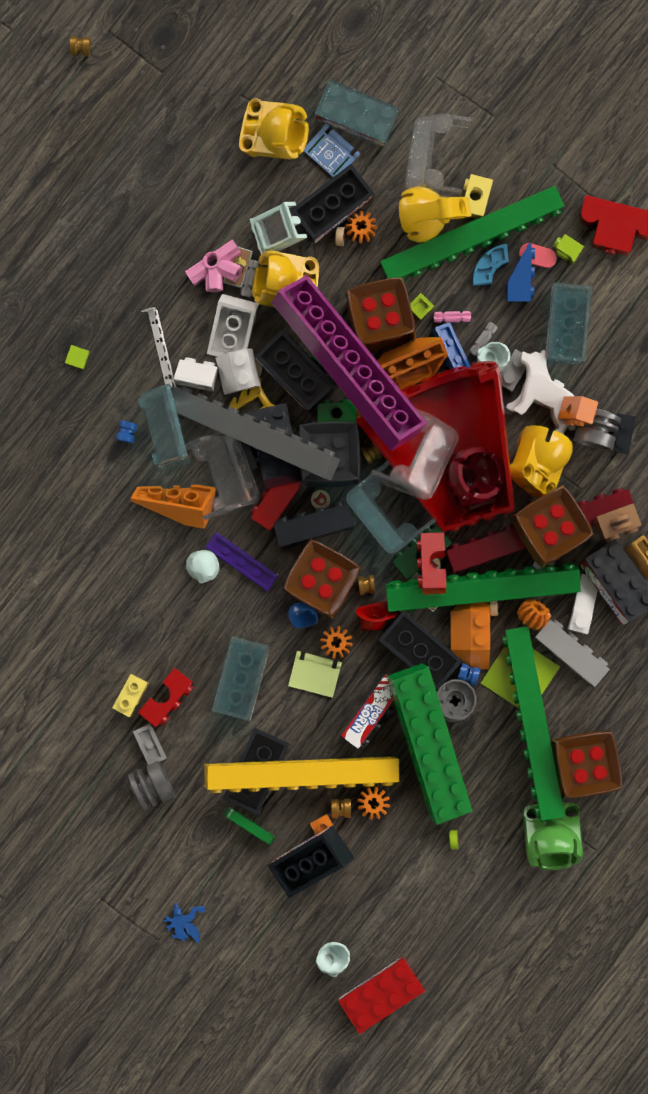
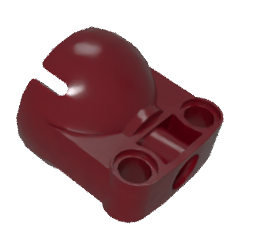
[441,446,505,510]

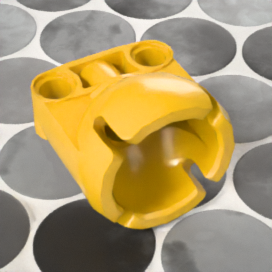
[239,98,309,160]
[399,186,471,243]
[252,250,319,307]
[510,425,572,498]

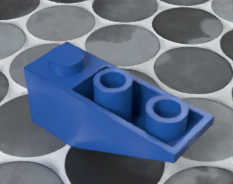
[506,244,535,302]

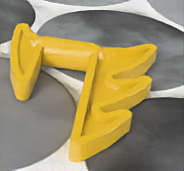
[229,377,275,410]

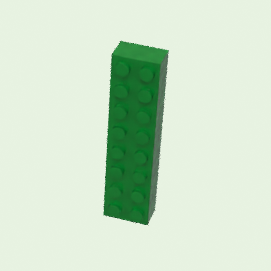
[386,663,473,825]

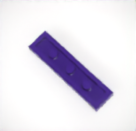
[205,532,279,592]

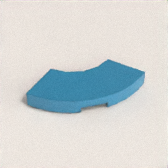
[473,244,509,286]

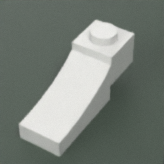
[568,574,597,634]

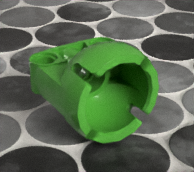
[523,802,583,870]

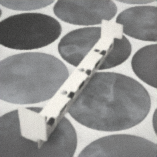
[141,308,176,391]

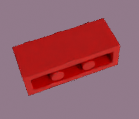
[250,482,301,532]

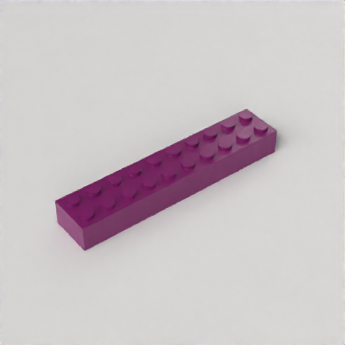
[272,275,427,451]

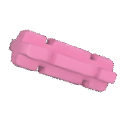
[434,311,471,323]

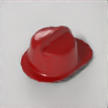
[356,601,400,631]

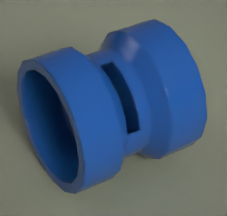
[115,420,138,444]
[457,663,481,687]

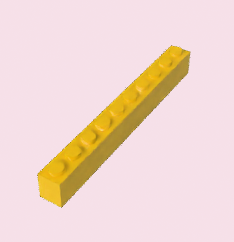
[204,756,399,793]

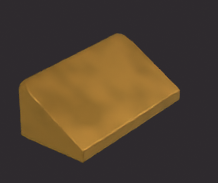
[625,535,648,579]

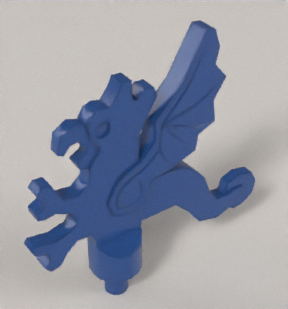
[164,903,205,943]

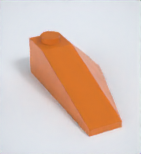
[131,484,216,529]

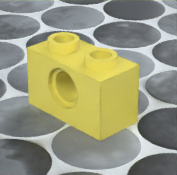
[463,174,493,219]
[113,674,149,717]

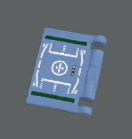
[304,123,361,177]

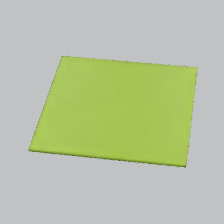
[481,647,560,708]

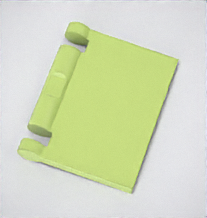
[288,651,342,698]

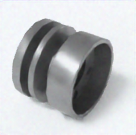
[574,409,621,451]
[437,680,476,722]
[128,760,175,811]

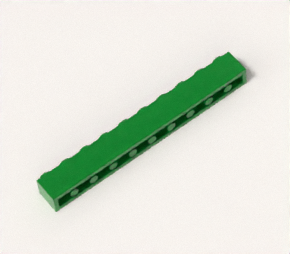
[380,186,564,282]
[386,563,581,612]
[502,626,565,823]

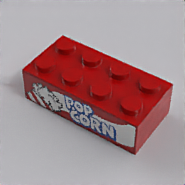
[338,956,425,1034]

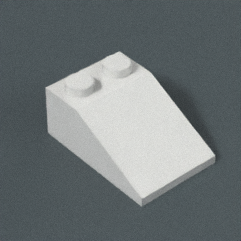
[207,294,259,357]

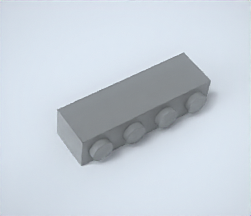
[534,620,610,687]

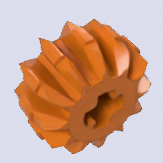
[345,211,377,244]
[517,598,551,630]
[320,626,353,659]
[357,787,390,820]

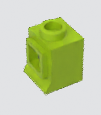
[553,234,584,265]

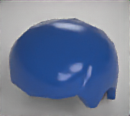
[288,602,318,628]

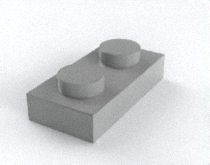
[500,349,526,392]
[133,723,167,765]

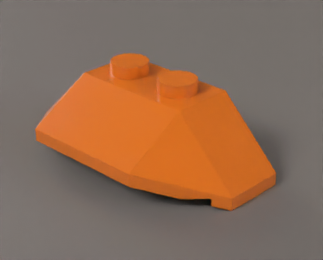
[377,337,448,390]
[451,602,490,669]

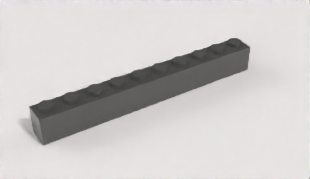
[165,386,340,480]

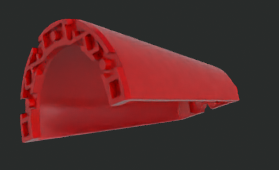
[356,361,515,532]

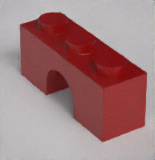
[417,533,446,595]
[138,668,194,727]

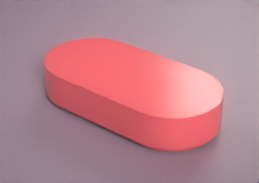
[519,243,557,269]

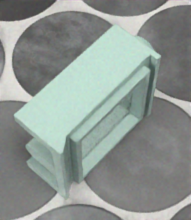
[249,202,307,254]

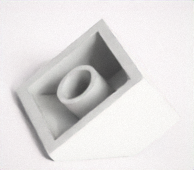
[216,348,261,395]
[174,357,218,392]

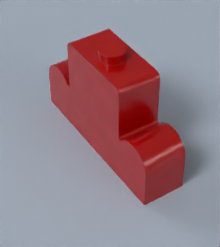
[580,195,648,256]

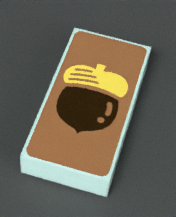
[223,247,253,288]

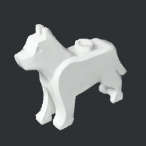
[505,350,575,435]

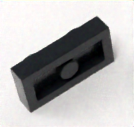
[610,413,635,455]
[240,441,260,472]

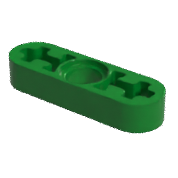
[224,807,276,845]

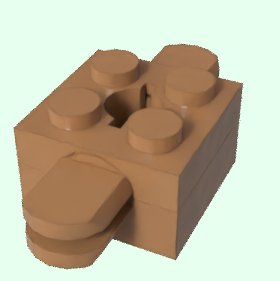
[592,503,641,542]

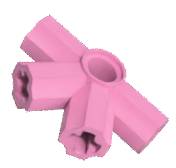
[185,239,242,293]

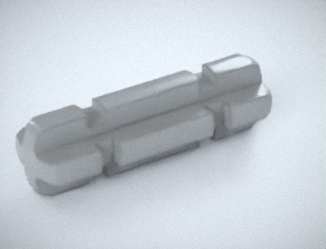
[240,260,259,297]
[469,322,498,357]

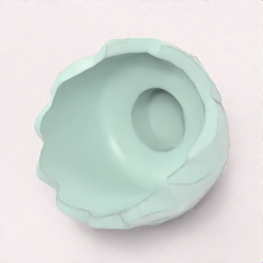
[477,342,510,372]
[186,550,219,583]
[316,942,350,977]

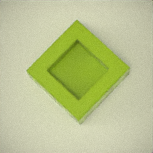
[410,293,434,321]
[65,345,90,370]

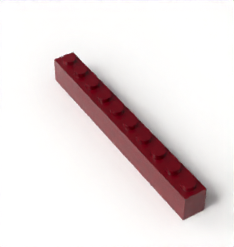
[446,487,635,573]

